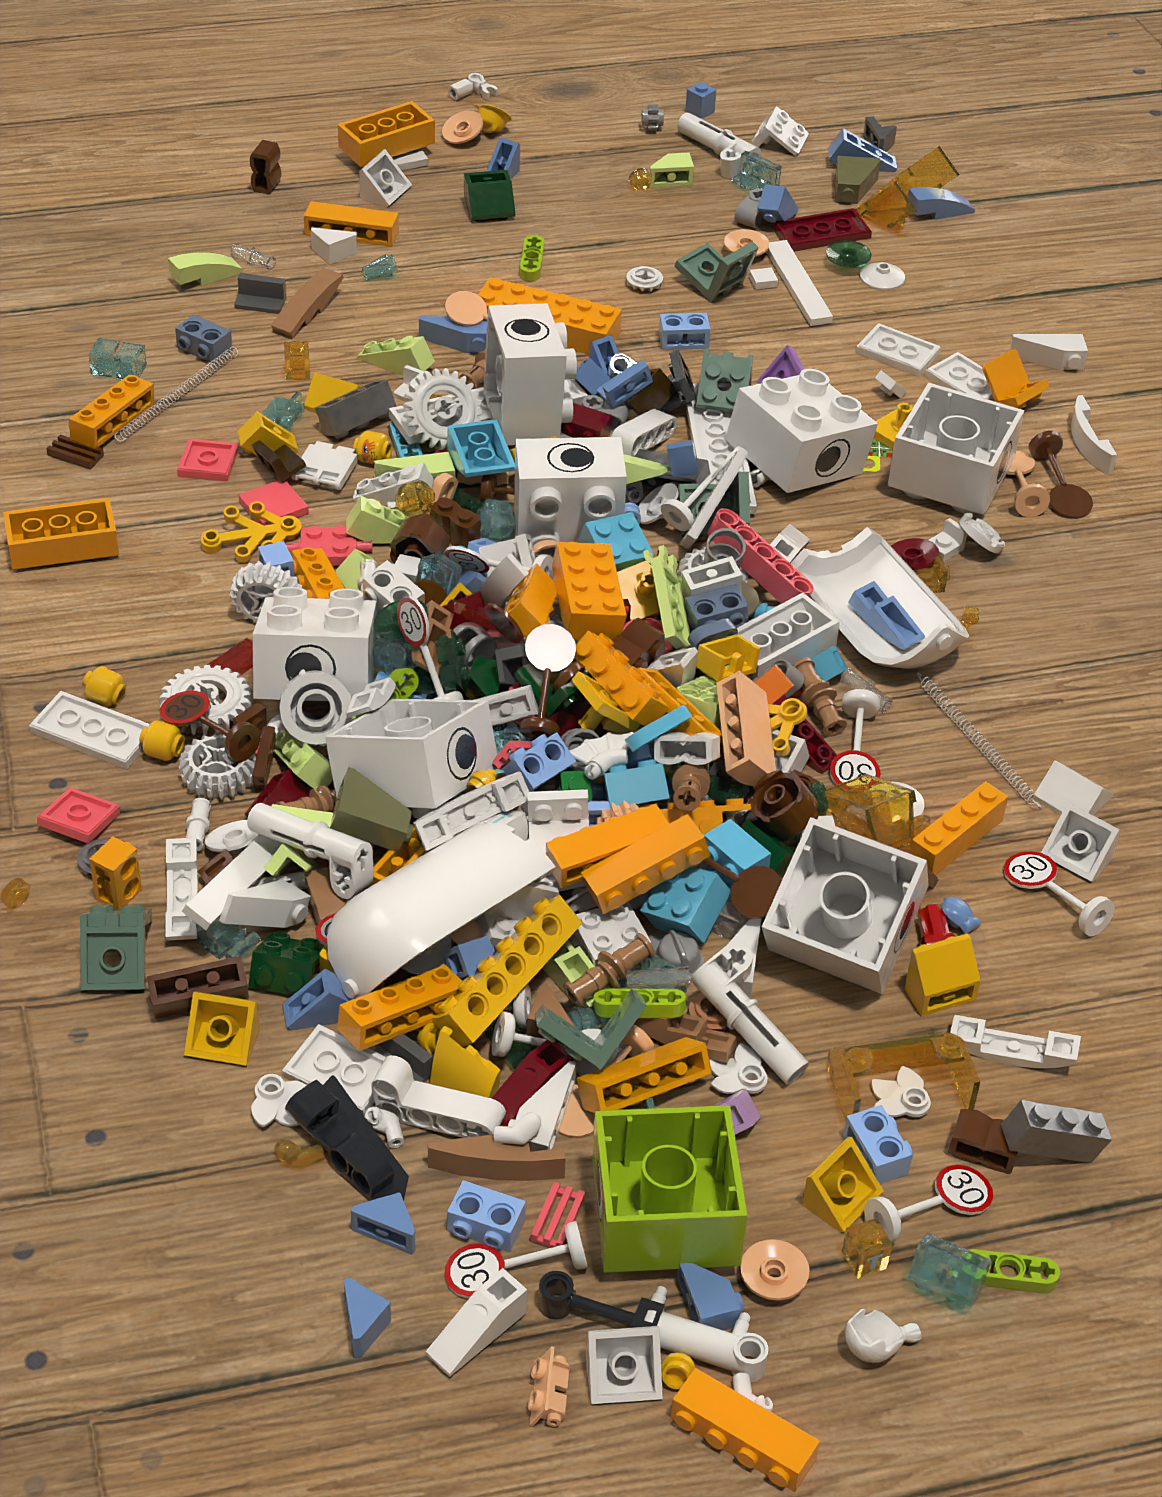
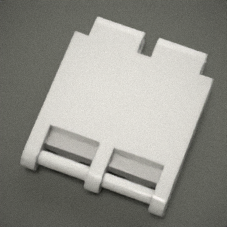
[291,441,357,490]

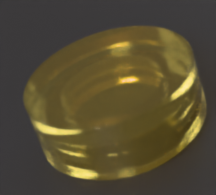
[629,168,652,190]
[0,878,30,909]

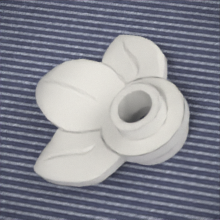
[709,1043,768,1094]
[871,1066,931,1117]
[251,1074,307,1127]

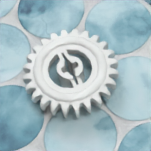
[402,368,483,451]
[159,665,253,736]

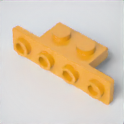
[638,798,751,835]

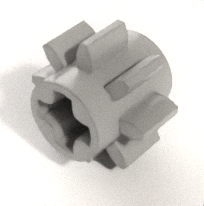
[641,104,664,131]

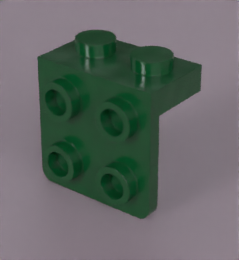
[514,664,596,716]
[248,932,324,995]

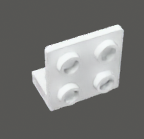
[750,106,809,156]
[479,534,536,578]
[527,789,589,854]
[477,882,559,952]
[570,902,651,966]

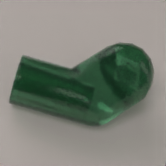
[809,782,828,816]

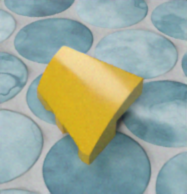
[430,1026,501,1098]

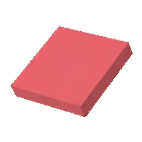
[177,439,239,482]
[238,480,309,526]
[37,787,120,844]

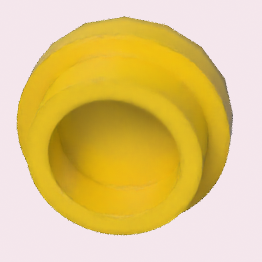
[467,769,497,791]
[417,1022,441,1055]
[661,1352,695,1389]

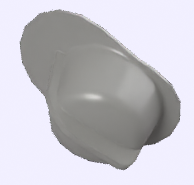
[649,930,704,984]

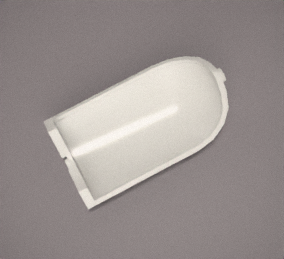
[791,527,969,669]
[327,821,556,1000]

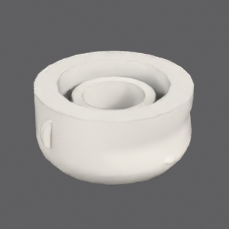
[279,669,352,746]

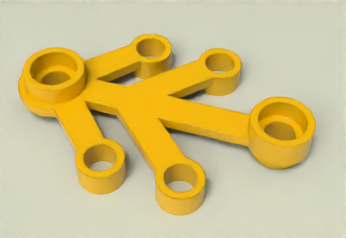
[201,501,302,563]
[711,698,807,764]

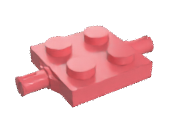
[285,525,373,565]

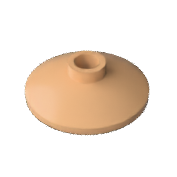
[442,111,483,144]
[724,229,769,256]
[740,1239,809,1300]

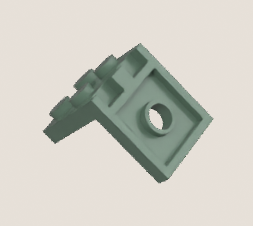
[674,241,759,303]
[696,349,753,412]
[678,472,750,537]
[80,904,152,990]
[535,988,647,1070]

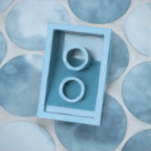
[447,419,515,477]

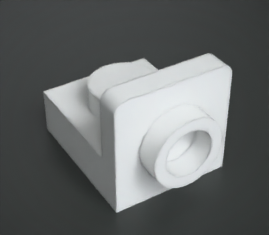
[929,518,967,562]

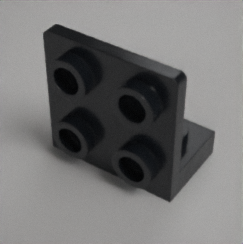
[659,350,697,413]

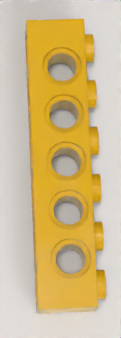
[433,895,582,1047]

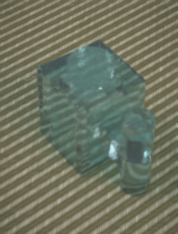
[196,918,260,960]

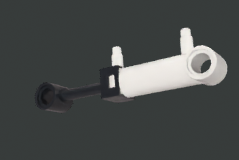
[538,1271,768,1382]

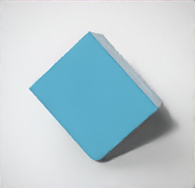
[812,646,848,681]

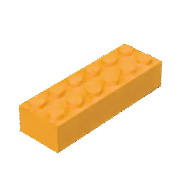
[478,277,622,354]

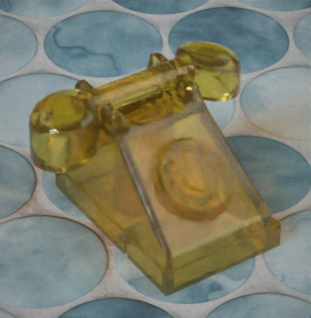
[818,774,931,850]

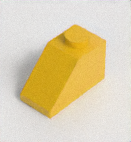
[237,411,298,456]

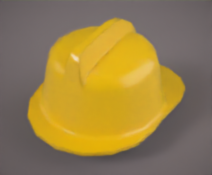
[473,104,512,133]

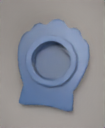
[942,897,981,934]

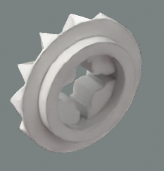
[626,266,663,292]

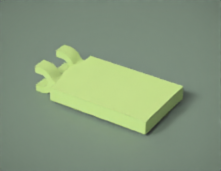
[643,545,690,649]

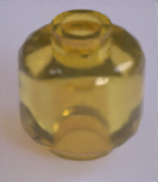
[395,480,435,517]

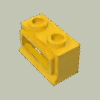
[696,634,761,683]

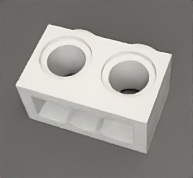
[363,560,425,625]

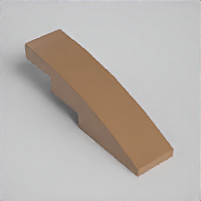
[271,268,344,338]
[634,1014,738,1063]
[427,1134,566,1181]

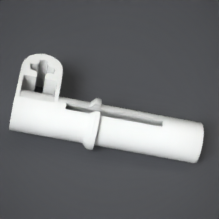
[677,113,761,179]
[247,803,374,899]
[691,942,810,1085]

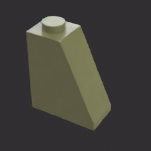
[835,156,881,204]
[330,767,414,852]

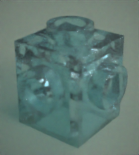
[477,499,515,542]
[373,633,417,675]

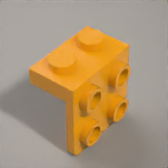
[982,349,1050,409]

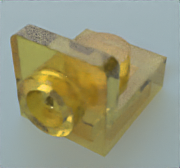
[913,556,950,593]

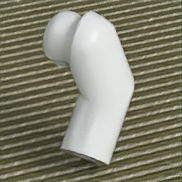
[494,1112,541,1145]

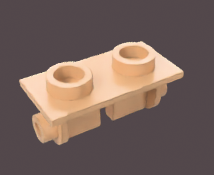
[528,1346,570,1427]

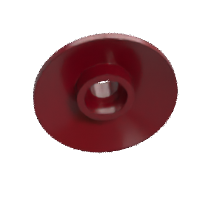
[891,538,939,570]

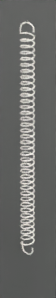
[115,346,238,441]
[917,673,1041,808]

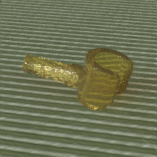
[962,607,979,640]

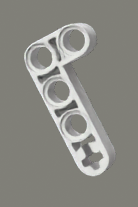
[611,409,677,457]
[371,1055,506,1138]

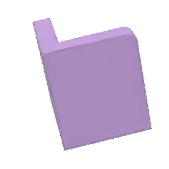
[715,1088,761,1134]

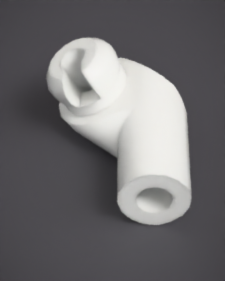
[364,1107,405,1148]
[733,1373,773,1412]

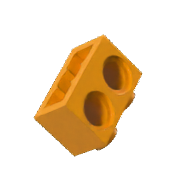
[89,836,142,910]

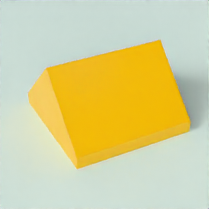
[304,372,361,413]
[184,992,260,1066]
[802,1137,884,1232]

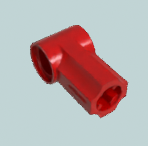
[917,904,955,945]

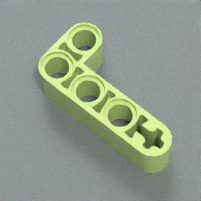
[677,664,750,729]

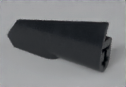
[285,1075,409,1201]

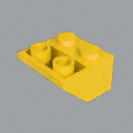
[904,933,981,1017]

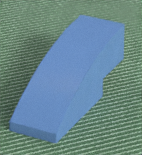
[907,187,975,220]
[848,581,925,650]

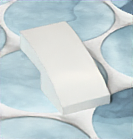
[346,677,396,718]

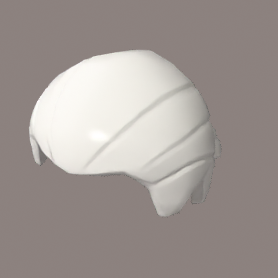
[845,1309,921,1363]

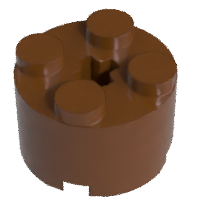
[389,514,451,575]
[748,770,818,841]

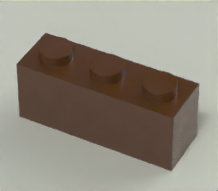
[147,956,249,1019]

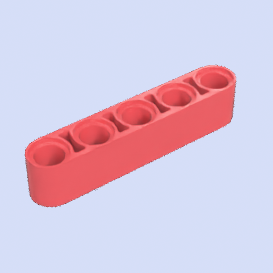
[707,508,814,604]

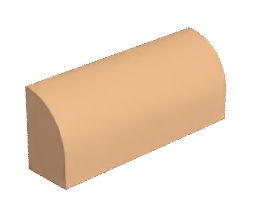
[717,670,776,786]

